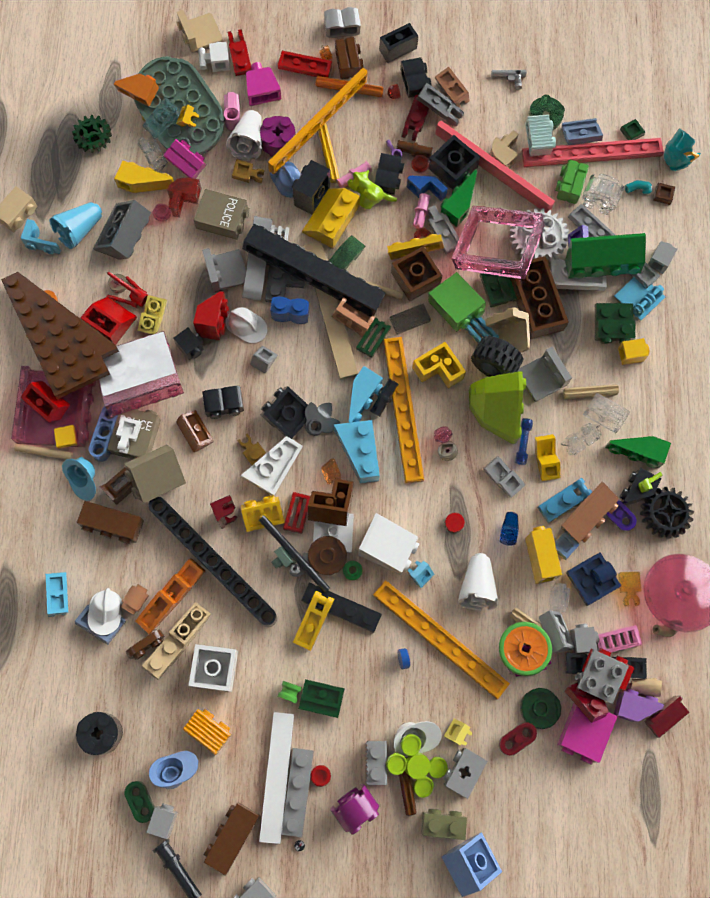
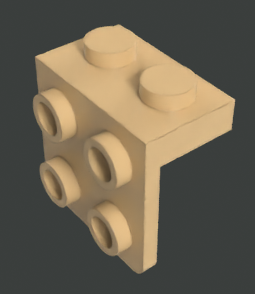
[176,10,223,53]
[485,308,530,353]

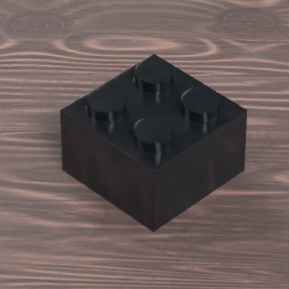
[428,135,480,190]
[292,160,330,215]

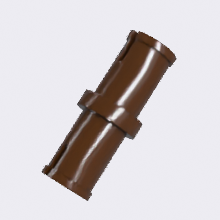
[396,140,433,159]

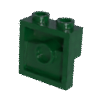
[595,303,636,344]

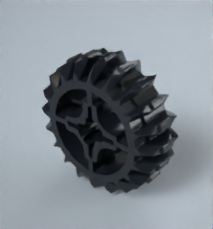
[640,487,694,539]

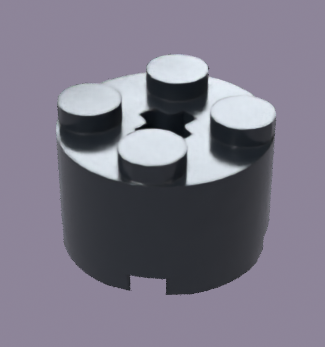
[76,712,123,755]

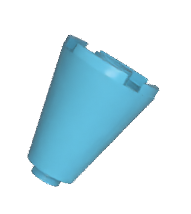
[49,202,102,249]

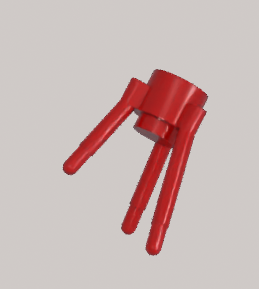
[106,272,148,308]

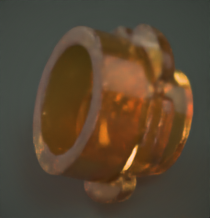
[319,45,333,60]

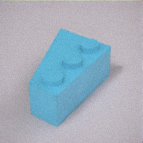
[334,420,380,483]

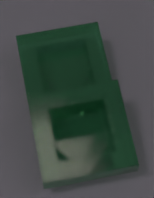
[329,235,366,270]

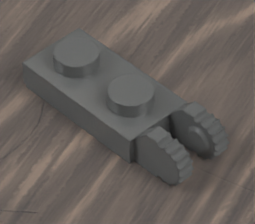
[417,83,464,127]

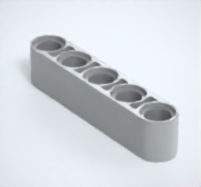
[242,216,272,301]

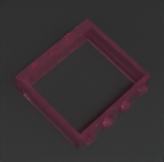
[452,206,545,279]

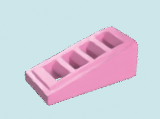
[597,625,642,652]

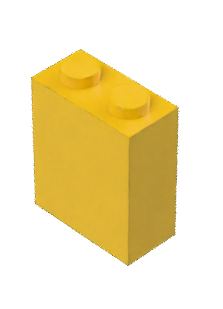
[525,526,562,584]

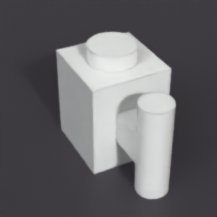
[198,42,230,72]

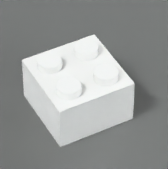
[189,644,238,692]

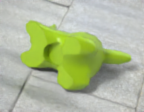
[347,170,397,209]

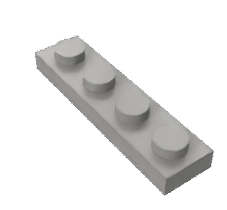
[281,748,314,837]

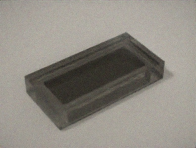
[390,303,431,334]

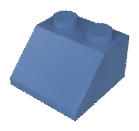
[442,832,502,897]

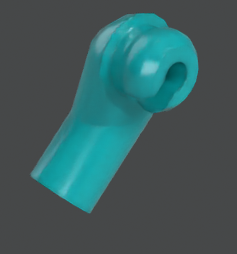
[624,180,652,194]

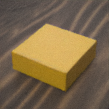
[54,425,77,449]

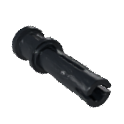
[152,839,202,898]

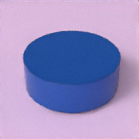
[397,648,410,670]

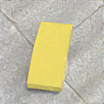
[137,295,167,335]

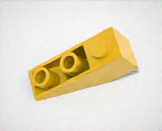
[114,160,175,193]

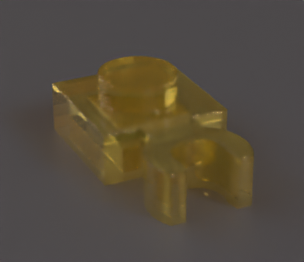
[618,572,642,606]

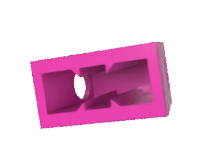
[246,62,282,106]

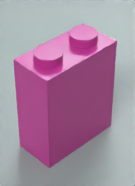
[557,703,618,765]

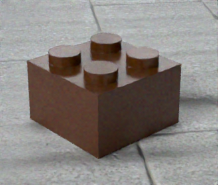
[391,246,443,302]

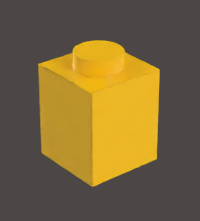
[618,338,650,365]

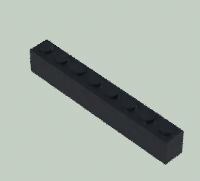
[242,224,386,317]

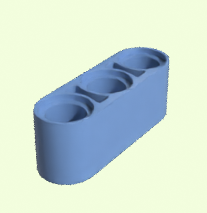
[89,405,119,462]

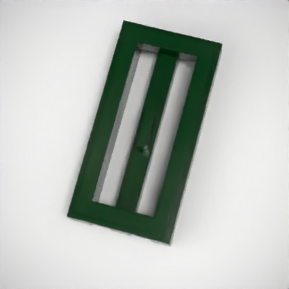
[356,317,391,358]

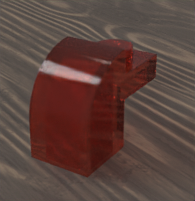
[167,177,202,218]

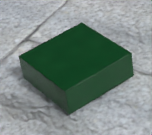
[620,119,645,140]

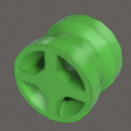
[277,681,302,703]

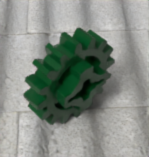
[72,115,112,153]

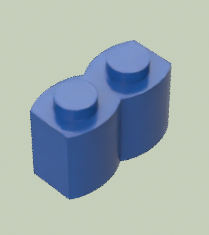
[270,297,310,324]

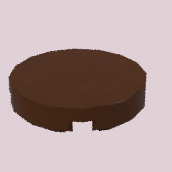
[308,536,347,575]

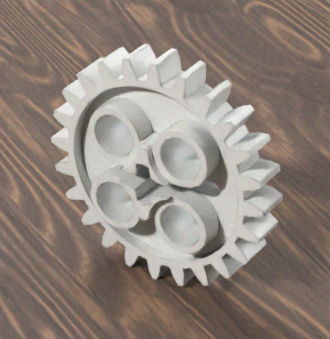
[510,208,569,262]

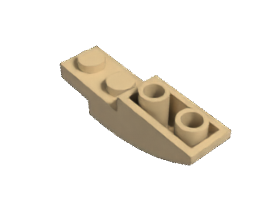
[142,602,211,680]

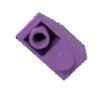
[614,689,664,722]

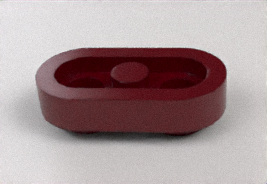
[499,723,537,756]

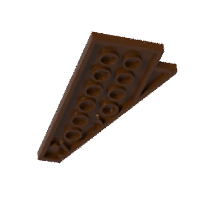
[1,272,119,399]

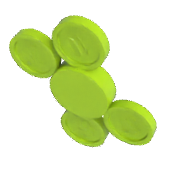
[386,734,448,798]

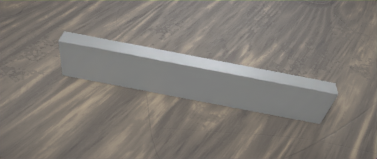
[568,204,660,289]

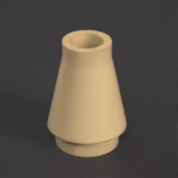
[631,678,662,697]

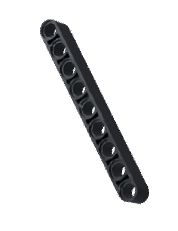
[148,497,277,627]

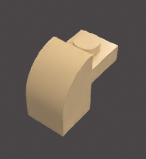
[490,130,519,169]

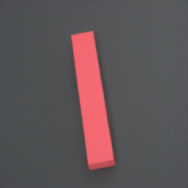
[435,121,555,213]
[521,138,664,167]

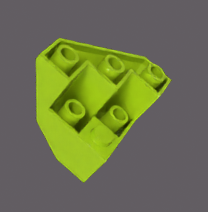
[468,371,526,444]

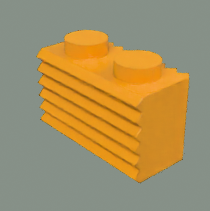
[182,709,232,755]

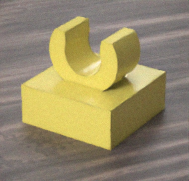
[444,719,472,746]

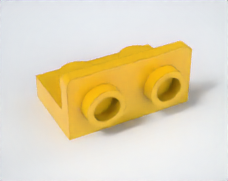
[241,495,285,532]

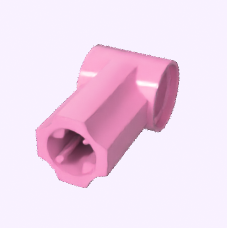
[224,92,240,131]

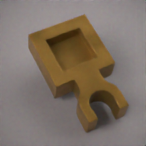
[232,159,265,184]
[237,433,266,466]

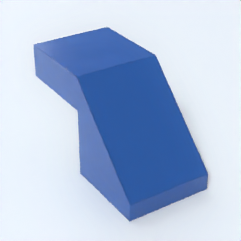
[406,176,448,201]

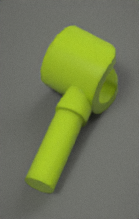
[639,472,663,493]

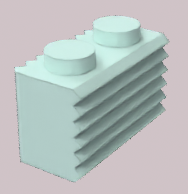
[525,115,556,157]

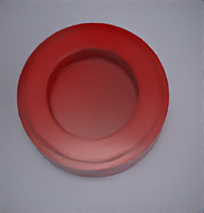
[445,513,465,533]
[310,765,331,787]

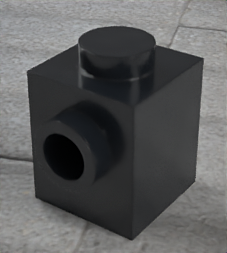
[173,327,204,361]

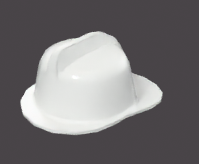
[226,307,267,343]
[88,588,122,635]
[394,721,441,757]

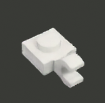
[116,417,142,454]

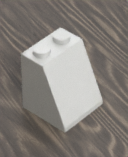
[358,513,419,575]

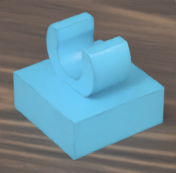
[408,561,435,588]

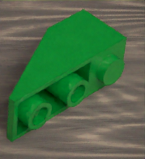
[440,169,477,227]
[605,436,671,468]

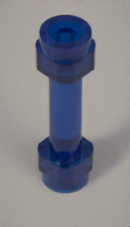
[515,418,533,465]

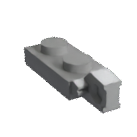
[428,205,462,254]

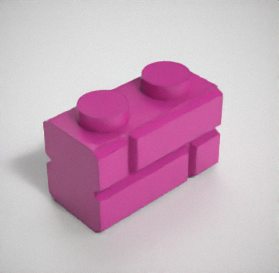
[163,139,207,181]

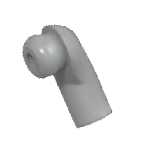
[289,553,310,577]

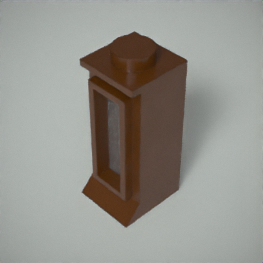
[99,457,137,505]

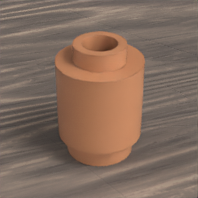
[120,584,149,615]

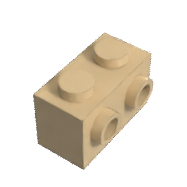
[0,186,37,233]

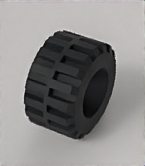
[471,336,524,377]

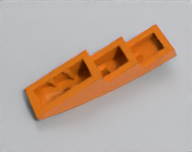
[135,558,206,634]

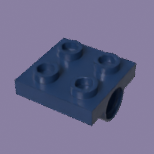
[566,552,621,606]

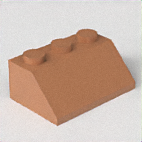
[561,482,619,543]

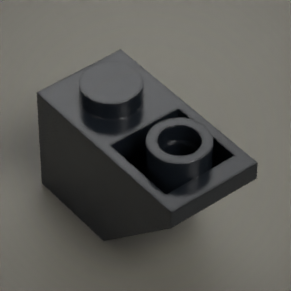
[620,468,662,506]

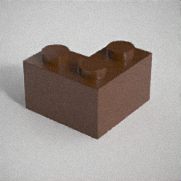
[308,479,354,526]

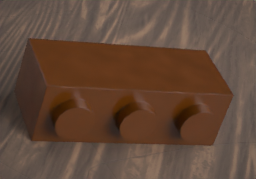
[77,501,144,544]
[203,802,260,876]

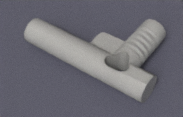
[491,70,527,90]

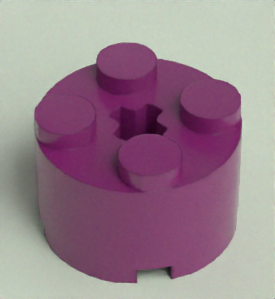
[260,116,296,157]
[330,784,379,835]

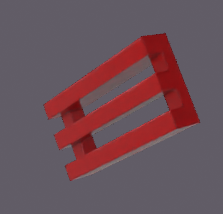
[283,492,310,534]

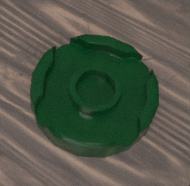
[520,688,561,729]

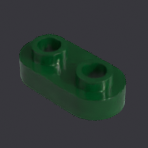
[124,781,155,823]

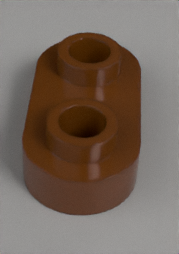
[126,629,165,660]

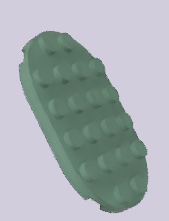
[134,56,224,155]

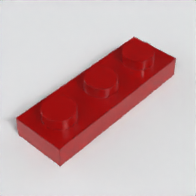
[278,50,332,78]

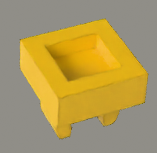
[176,105,199,127]

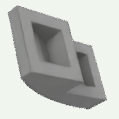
[483,456,525,498]

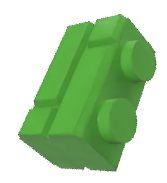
[555,160,589,204]

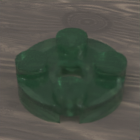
[529,95,565,130]

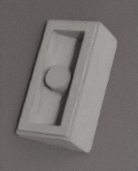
[539,610,575,653]

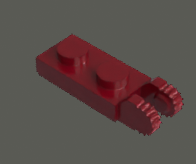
[401,95,429,142]

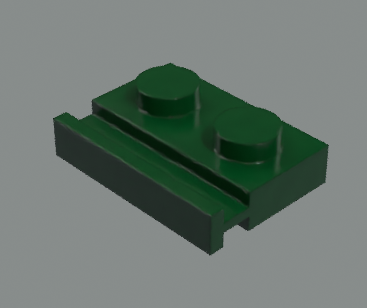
[480,266,517,307]
[298,679,345,718]

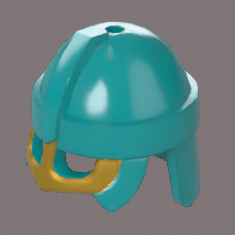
[664,128,701,171]

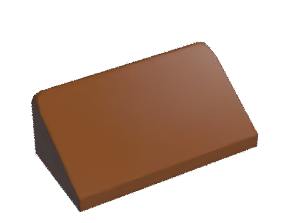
[176,410,214,452]

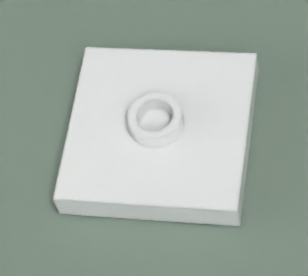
[313,514,354,553]

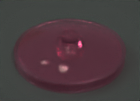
[643,554,710,632]

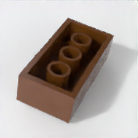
[508,256,569,339]

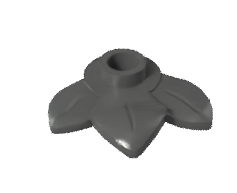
[305,402,340,436]

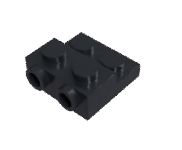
[260,386,308,439]

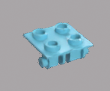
[614,277,665,321]

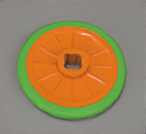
[499,622,552,676]

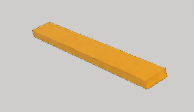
[268,68,368,175]
[383,337,424,484]
[373,580,510,699]

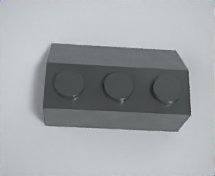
[93,200,151,260]

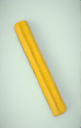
[318,123,339,183]

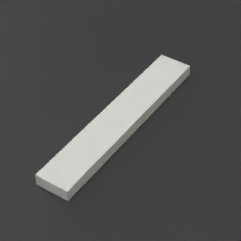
[259,712,294,844]

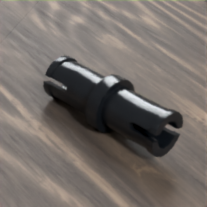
[370,378,399,417]

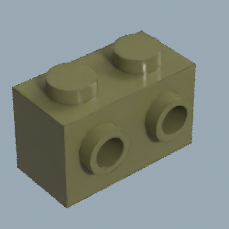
[421,809,467,840]

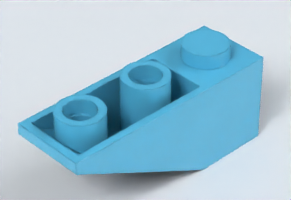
[349,366,383,423]

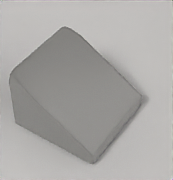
[250,346,278,373]

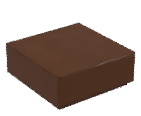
[653,182,675,205]

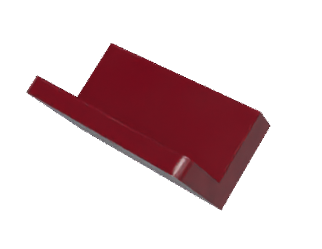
[644,695,690,738]

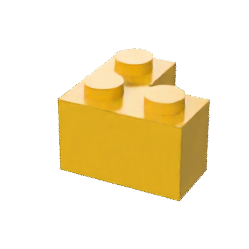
[412,342,466,388]

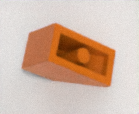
[114,73,159,107]

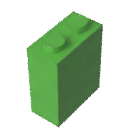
[428,272,486,332]

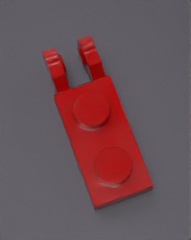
[227,29,252,76]

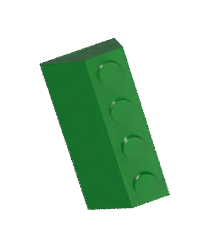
[565,233,646,279]

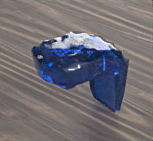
[499,512,519,546]

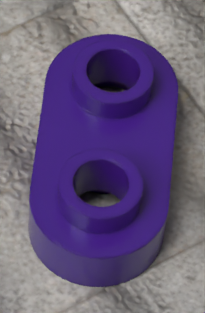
[606,500,637,531]

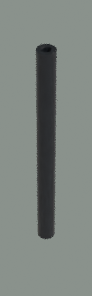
[258,515,330,593]

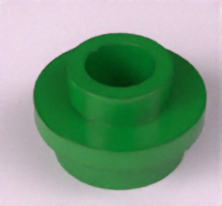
[343,561,363,581]

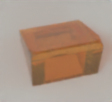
[321,458,341,484]

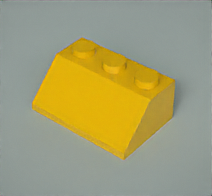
[302,188,360,249]

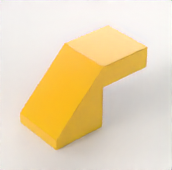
[535,434,561,481]

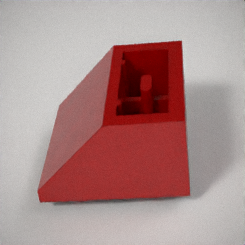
[193,291,230,341]
[80,297,137,345]

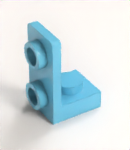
[20,219,61,254]

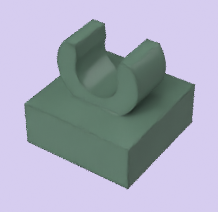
[272,547,297,568]

